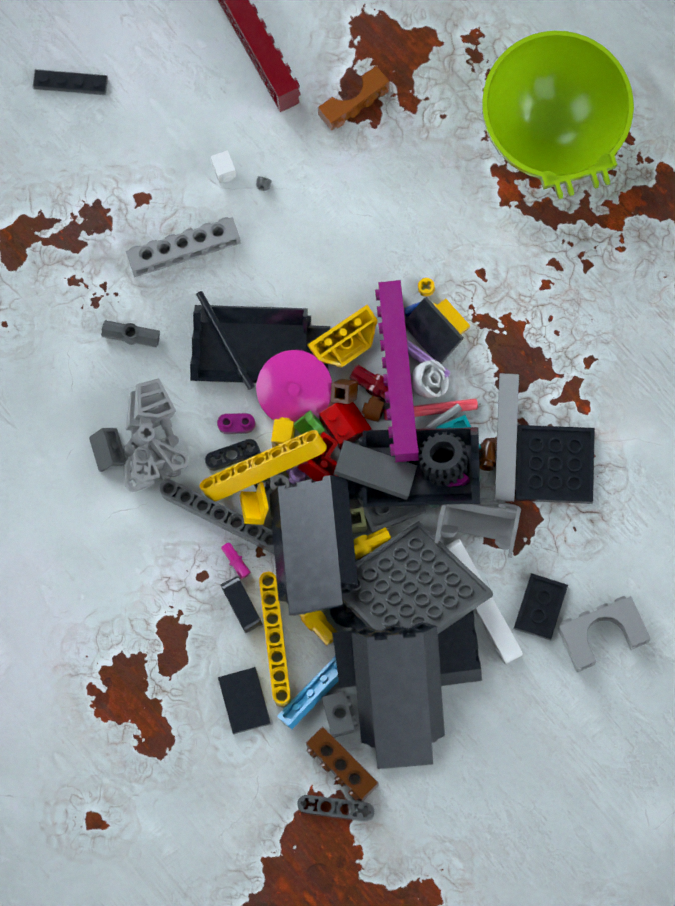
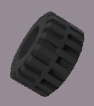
[418,432,469,486]

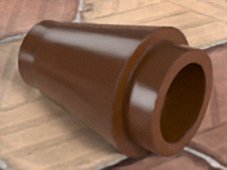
[479,441,496,471]

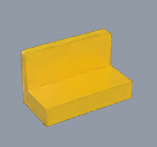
[433,298,470,335]
[239,482,268,525]

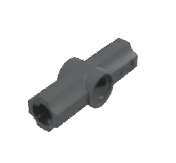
[101,320,160,347]

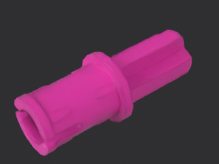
[221,542,251,579]

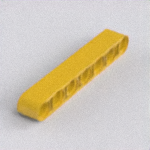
[200,430,327,502]
[259,571,291,707]

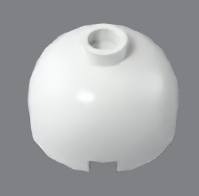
[411,360,449,399]

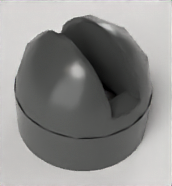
[256,176,272,191]

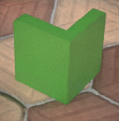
[294,410,325,435]

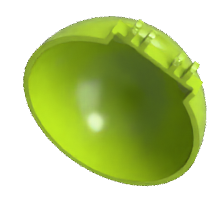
[482,30,634,199]

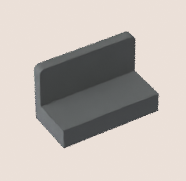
[89,428,127,472]

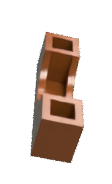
[318,66,390,131]

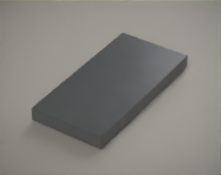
[334,440,417,500]

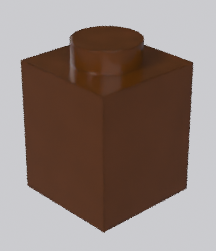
[331,379,358,404]

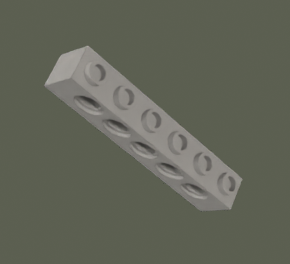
[126,217,241,278]

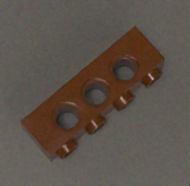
[306,726,379,802]

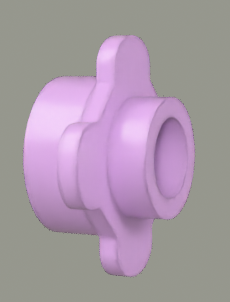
[286,466,306,484]

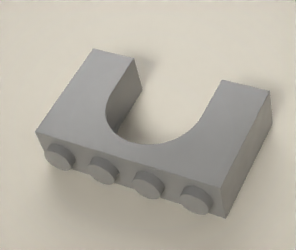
[558,596,651,672]

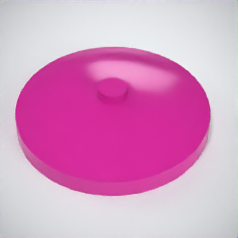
[256,350,332,423]

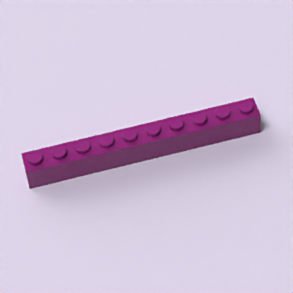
[375,280,419,463]

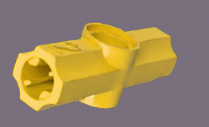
[354,527,391,560]
[299,610,337,646]

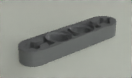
[297,795,375,822]

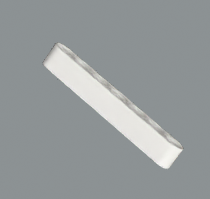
[445,539,523,664]

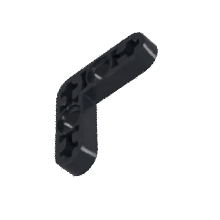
[205,439,271,492]

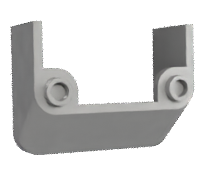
[434,498,521,558]

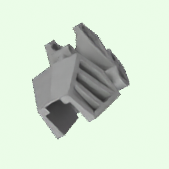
[124,378,188,492]

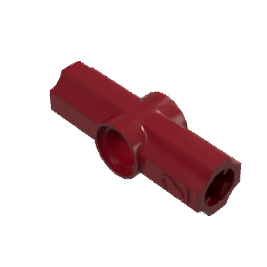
[349,364,390,404]

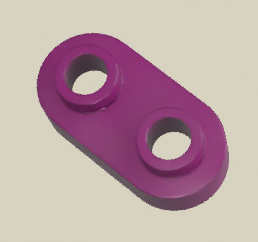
[217,413,255,434]

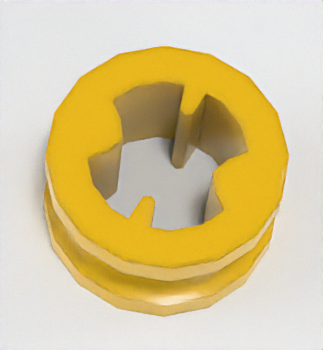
[418,278,435,297]

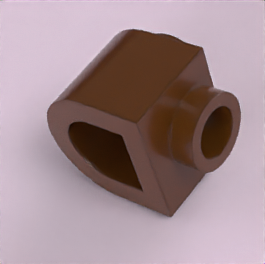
[362,396,385,423]

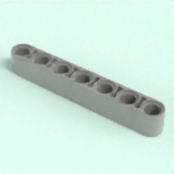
[495,373,519,502]

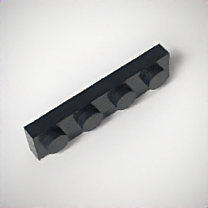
[33,69,108,95]

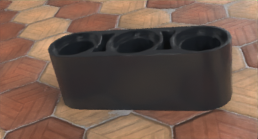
[220,576,263,634]

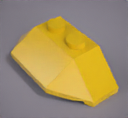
[308,304,378,368]

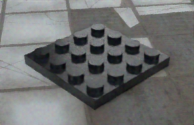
[515,425,595,504]

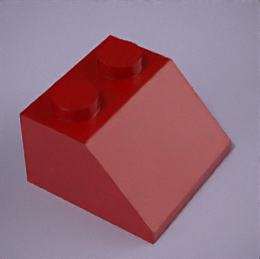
[319,402,372,451]

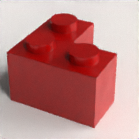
[297,432,338,482]

